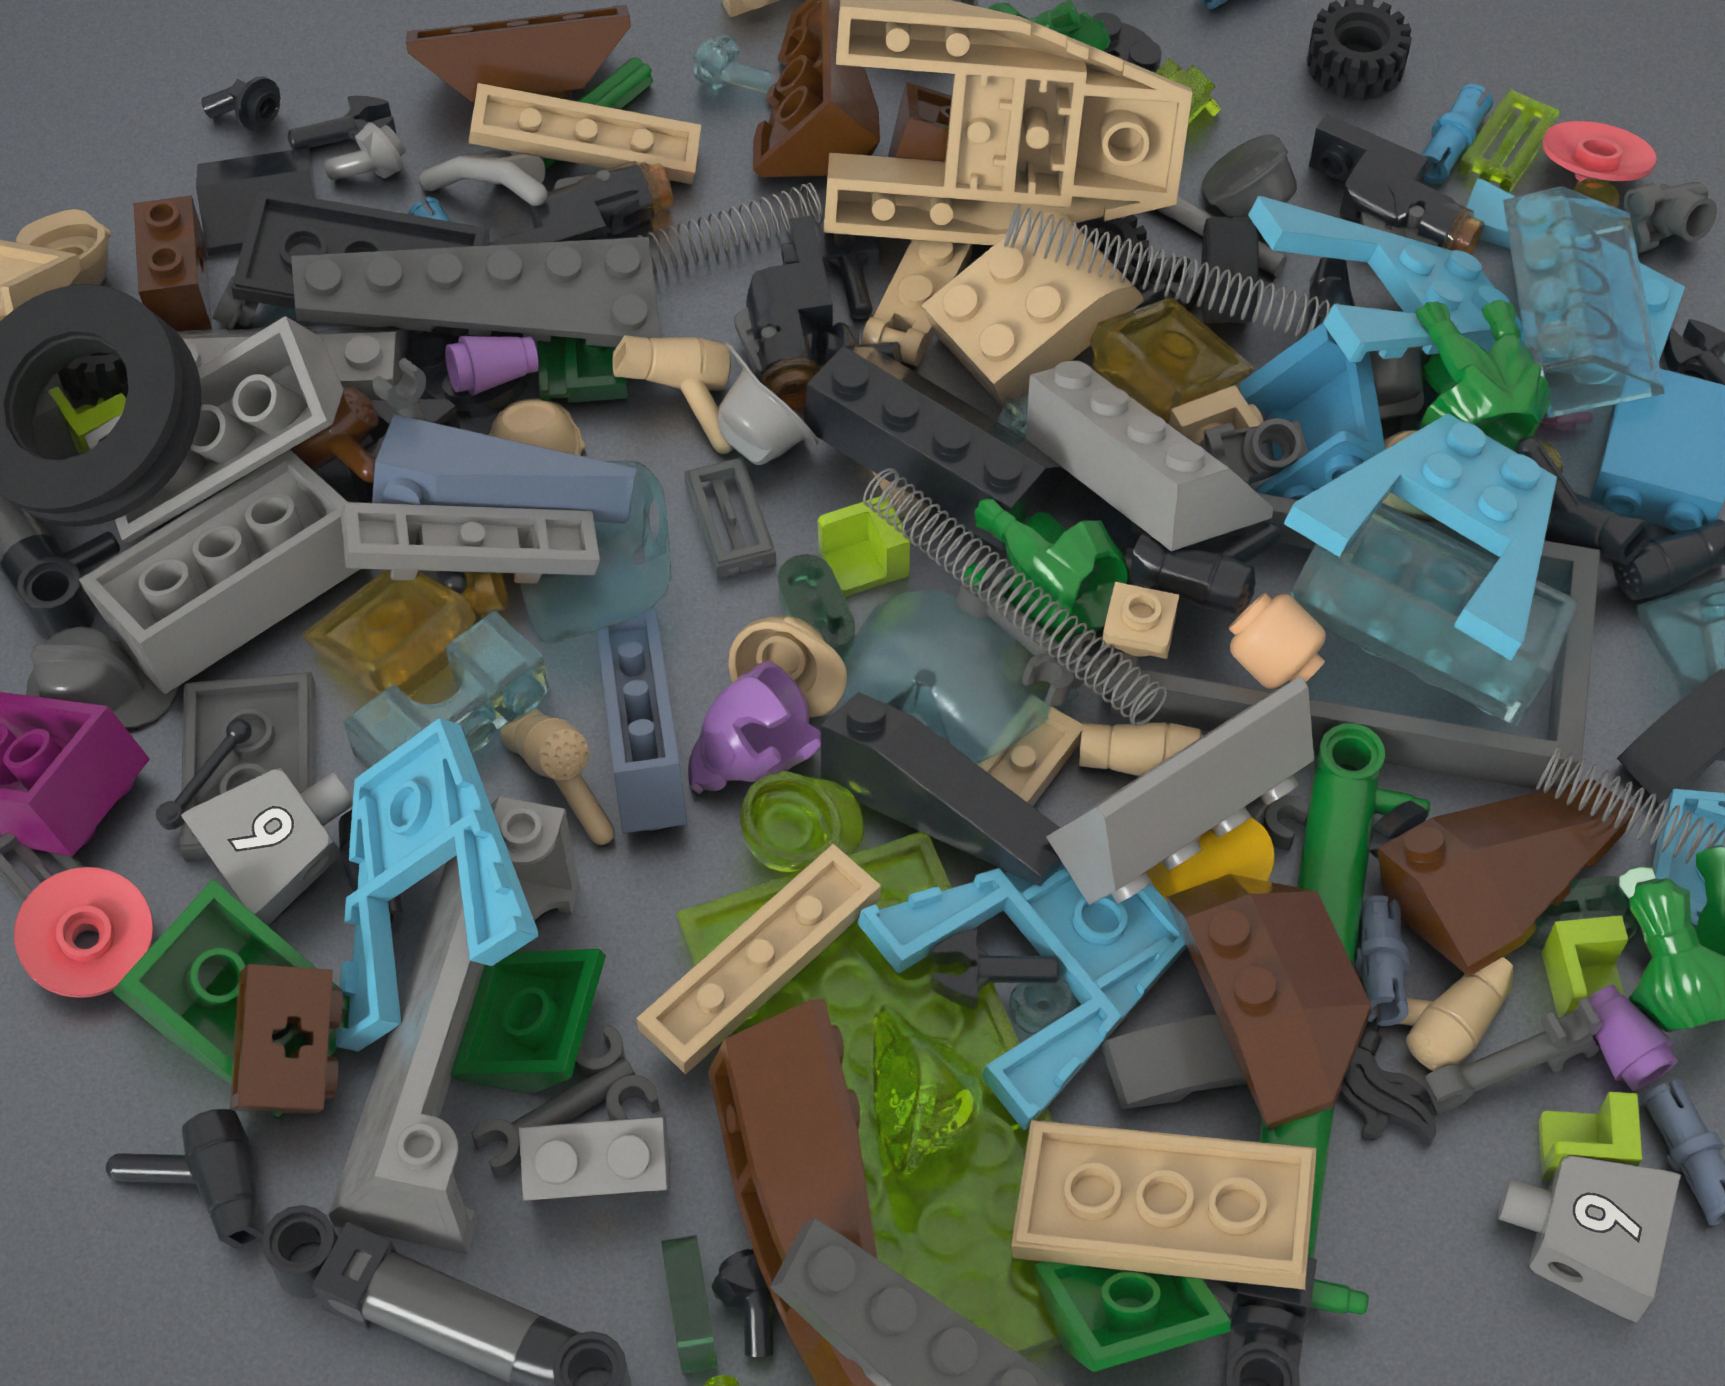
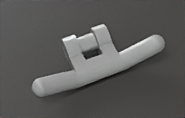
[419,150,547,206]

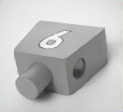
[181,768,353,925]
[1498,1156,1681,1323]

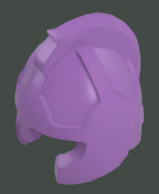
[688,661,821,794]

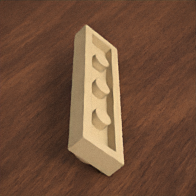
[469,83,701,184]
[636,844,881,1075]

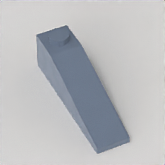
[372,414,637,522]
[595,609,688,833]

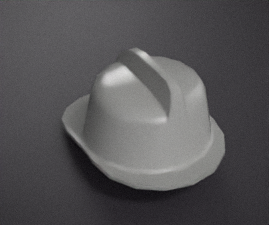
[718,341,819,465]

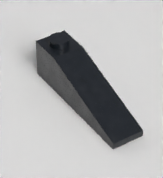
[821,692,1063,887]

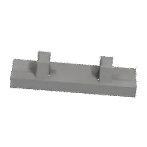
[341,502,600,584]

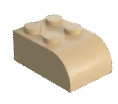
[921,211,1144,413]

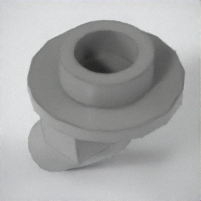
[325,122,406,181]

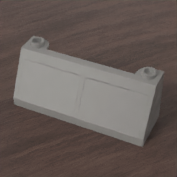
[328,796,580,1254]

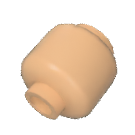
[1229,593,1326,689]

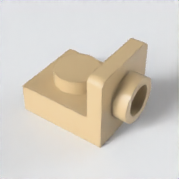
[1169,385,1264,450]
[1103,582,1179,659]

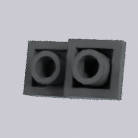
[1101,1014,1247,1109]

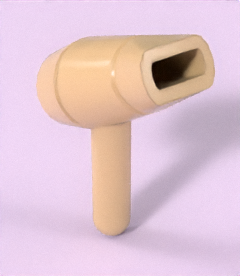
[612,335,734,454]
[500,708,614,845]
[1079,722,1203,843]
[1375,957,1513,1071]

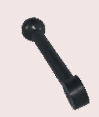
[156,719,252,830]

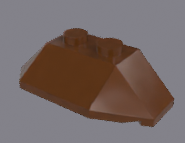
[406,5,631,102]
[1167,874,1372,1131]

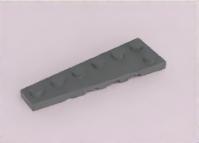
[291,237,662,347]
[770,1218,1067,1386]

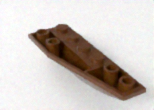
[708,998,878,1386]

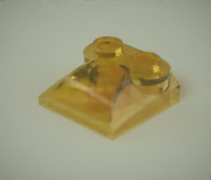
[1090,297,1254,424]
[302,569,476,705]

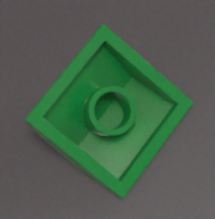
[451,949,606,1095]
[1034,1262,1231,1372]

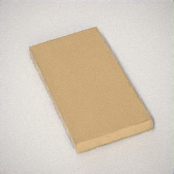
[1011,1120,1317,1290]

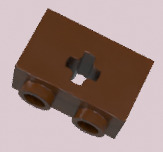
[133,195,212,331]
[230,964,343,1115]

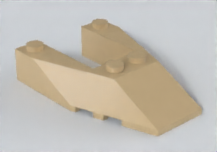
[824,0,1193,246]

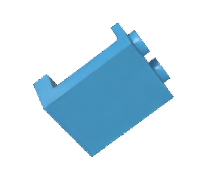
[1240,322,1385,500]
[1590,360,1725,533]

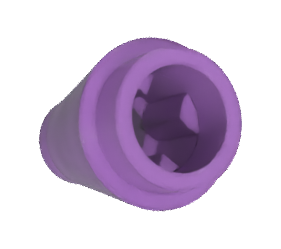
[445,336,538,396]
[1588,985,1678,1091]

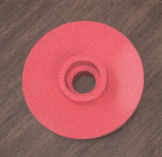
[1542,121,1657,186]
[14,867,153,998]

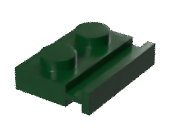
[537,336,628,403]

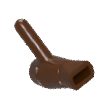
[269,386,379,483]

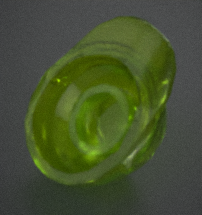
[740,770,864,872]

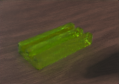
[1458,89,1560,194]

